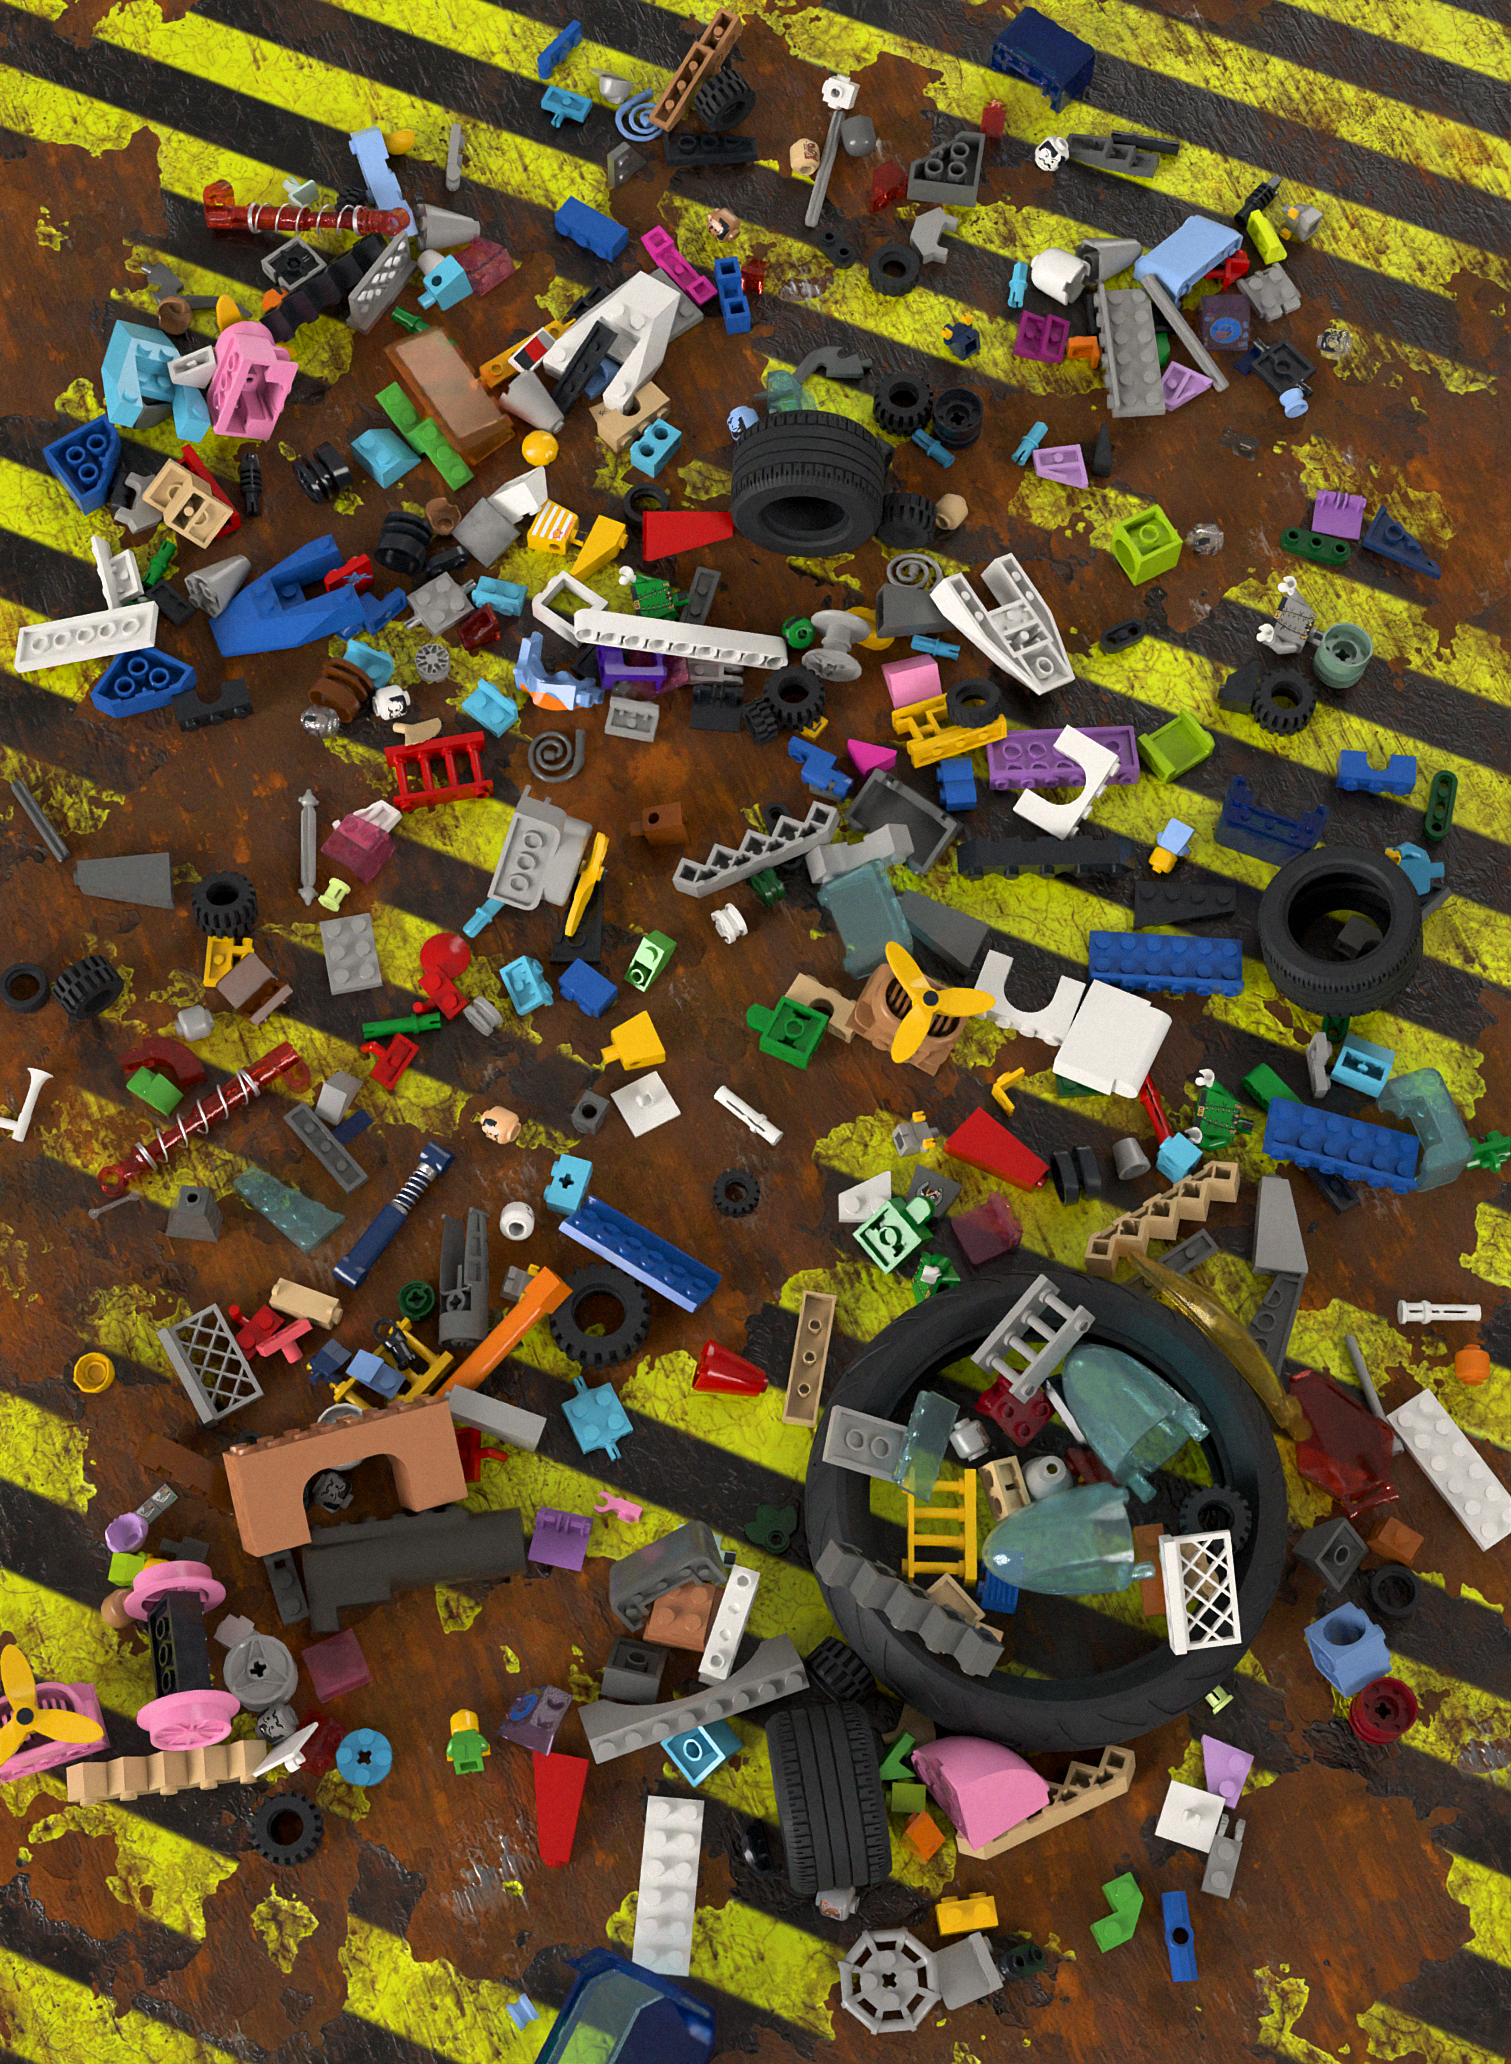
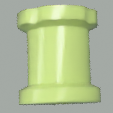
[318,878,351,911]
[1205,1685,1234,1714]

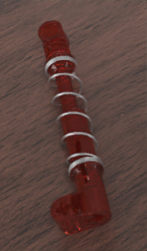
[203,179,410,237]
[97,1040,312,1197]

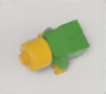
[446,1709,491,1775]

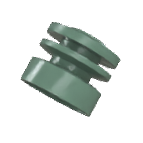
[1312,622,1373,688]

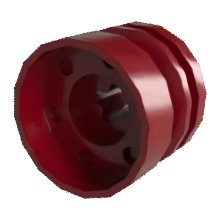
[1348,1677,1419,1745]

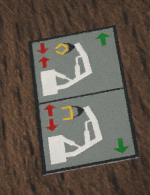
[133,1483,179,1526]

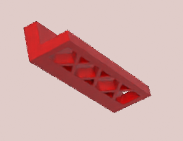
[175,444,242,540]

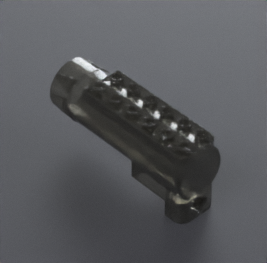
[302,1506,528,1636]

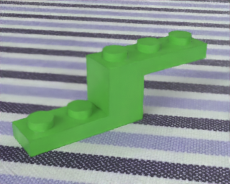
[375,381,474,491]

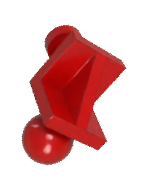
[1203,249,1250,291]

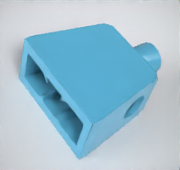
[417,254,473,310]

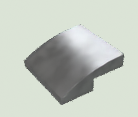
[451,497,521,569]

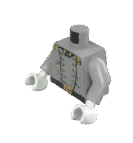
[1257,576,1324,654]

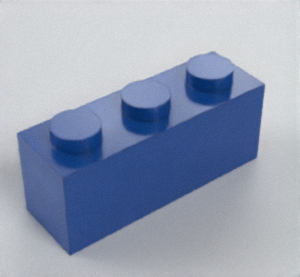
[555,196,628,262]

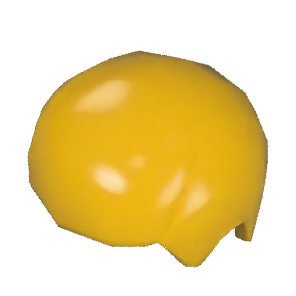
[382,130,415,155]
[522,430,559,466]
[74,1352,115,1393]

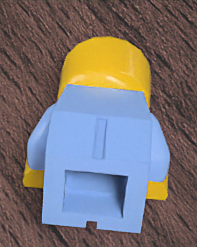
[1149,817,1195,874]

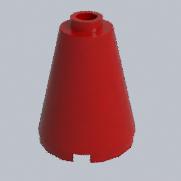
[692,1339,769,1397]

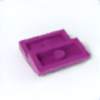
[1012,310,1070,363]

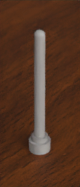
[1344,1335,1404,1458]

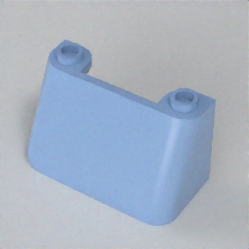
[1133,215,1243,308]

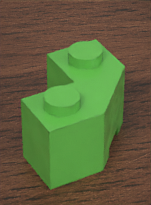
[1090,1872,1144,1953]

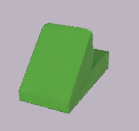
[126,1066,185,1117]
[878,1728,916,1781]

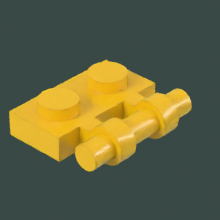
[203,936,254,987]

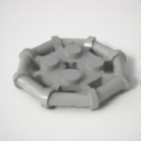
[837,1926,942,2035]

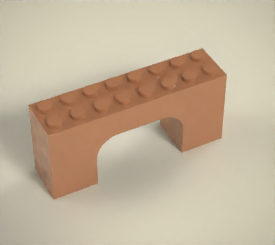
[222,1394,468,1557]

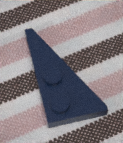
[1361,505,1442,580]

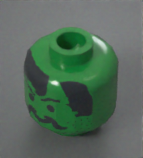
[781,615,816,649]

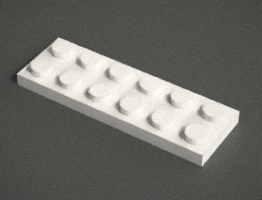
[14,601,158,673]
[1386,1388,1511,1552]
[631,1796,704,1977]

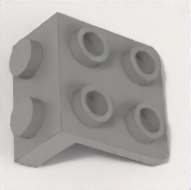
[936,1931,1005,2010]

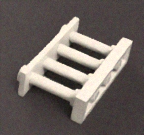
[698,1564,760,1686]

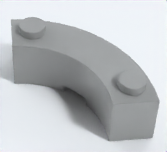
[805,823,915,886]

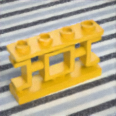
[892,692,1007,768]

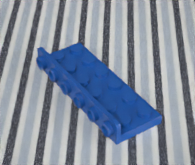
[1088,930,1244,997]
[1262,1097,1420,1194]
[558,1195,722,1313]

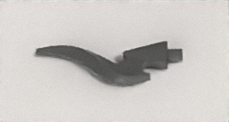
[142,262,252,319]
[754,346,873,400]

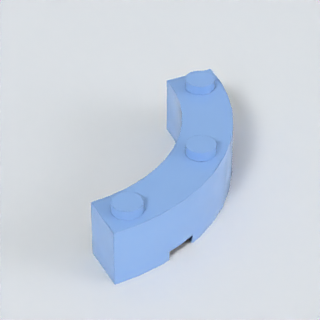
[348,126,418,241]

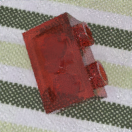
[296,1708,346,1779]

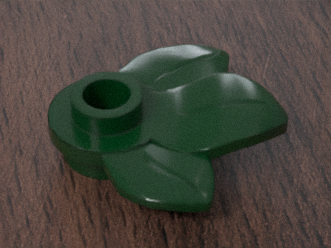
[744,1502,797,1554]

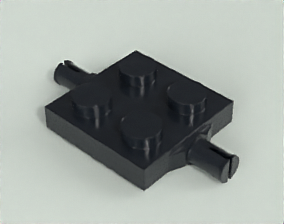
[1249,338,1317,399]

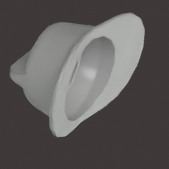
[591,68,637,104]

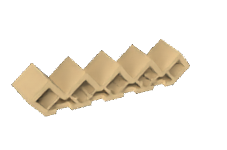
[1085,1161,1240,1278]
[66,1740,268,1807]
[956,1745,1136,1860]

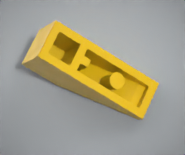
[570,515,629,583]

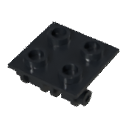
[690,683,744,733]

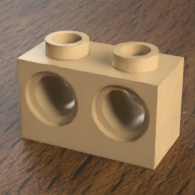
[978,1456,1033,1523]

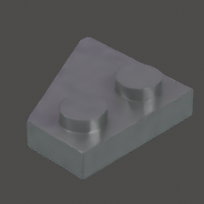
[607,142,647,188]

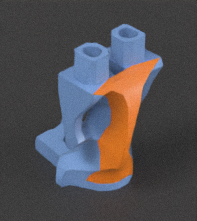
[513,631,605,711]

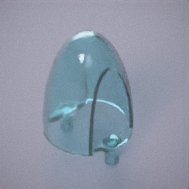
[1062,1344,1210,1503]
[982,1481,1155,1595]

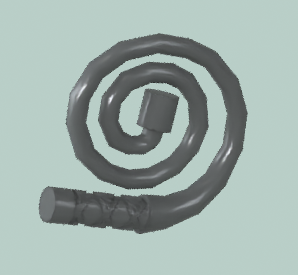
[528,729,586,783]

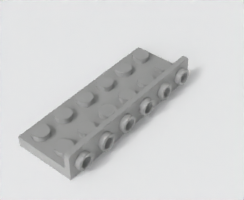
[1093,284,1166,418]

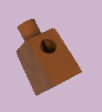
[630,801,690,846]
[1364,1517,1424,1569]

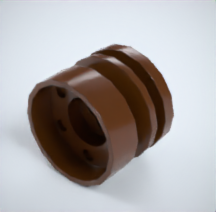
[308,657,374,723]

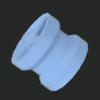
[1280,388,1308,418]
[505,1993,540,2031]

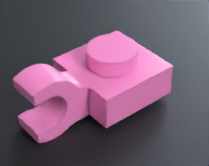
[594,1491,643,1524]

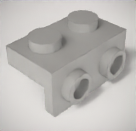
[605,696,660,743]

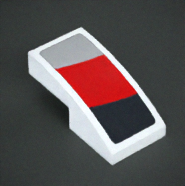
[508,327,556,374]

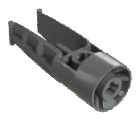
[439,1207,490,1351]

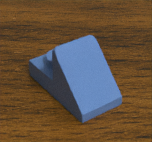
[582,356,621,401]
[345,1349,406,1401]

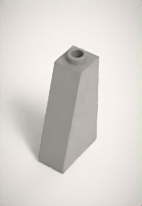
[1251,1174,1308,1279]
[443,1384,547,1454]

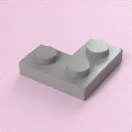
[1306,1032,1332,1099]

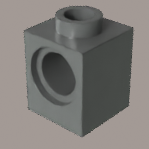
[571,1090,610,1135]

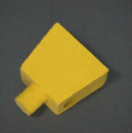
[601,1011,666,1070]

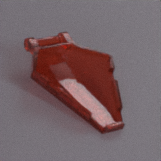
[1289,1368,1399,1521]

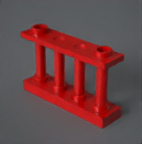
[384,731,494,812]

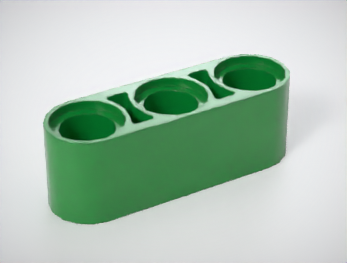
[1242,1063,1305,1113]

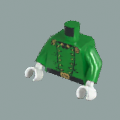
[619,566,690,622]
[1185,1069,1254,1152]
[911,1252,961,1304]

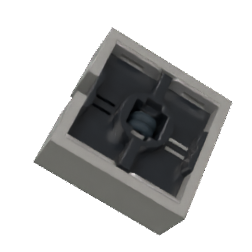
[261,235,327,293]

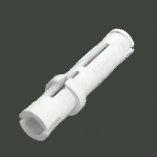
[714,1085,784,1146]

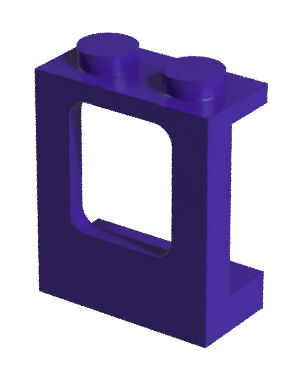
[596,644,667,690]

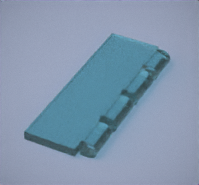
[891,1391,960,1502]

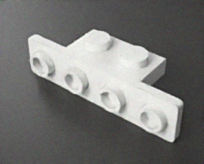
[91,535,144,610]

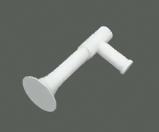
[0,1068,53,1142]

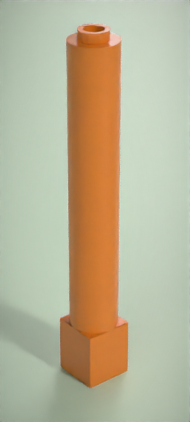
[433,1266,573,1399]

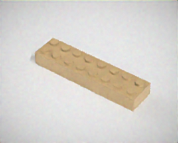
[782,1290,837,1428]

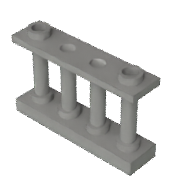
[970,1274,1096,1404]

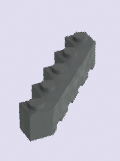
[815,1539,1005,1677]

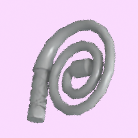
[887,552,942,591]

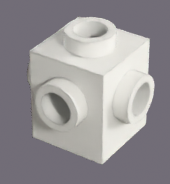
[822,74,860,110]

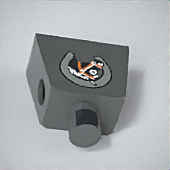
[905,1164,962,1226]

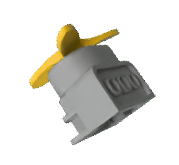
[487,785,609,937]

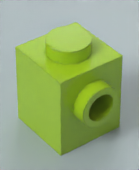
[885,1778,926,1816]

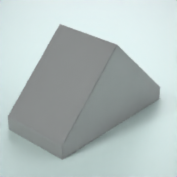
[314,1070,363,1126]

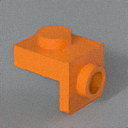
[1066,336,1103,369]

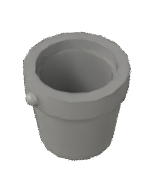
[1112,1138,1151,1180]

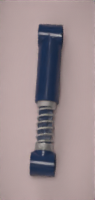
[332,1140,455,1291]

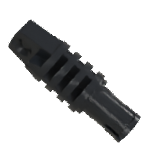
[1234,174,1282,226]
[239,453,262,518]

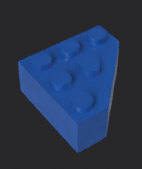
[42,413,122,516]
[90,647,198,719]

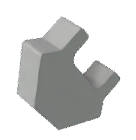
[910,207,958,264]
[114,472,163,534]

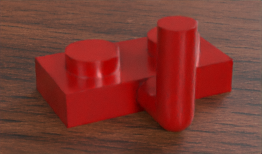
[413,964,471,1020]
[360,1033,419,1090]
[229,1304,286,1363]
[454,1427,508,1484]

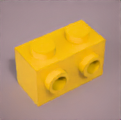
[935,1892,998,1936]

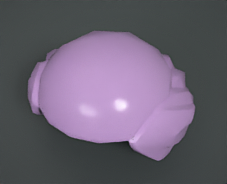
[105,1512,149,1554]

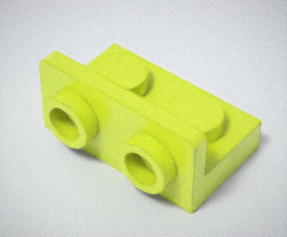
[1246,210,1287,265]

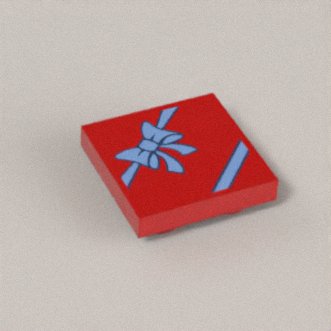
[324,554,375,594]

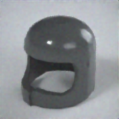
[840,115,877,157]

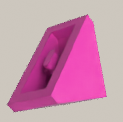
[847,739,897,781]

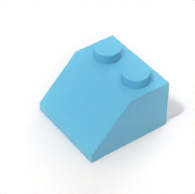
[351,428,421,489]
[660,1718,744,1788]

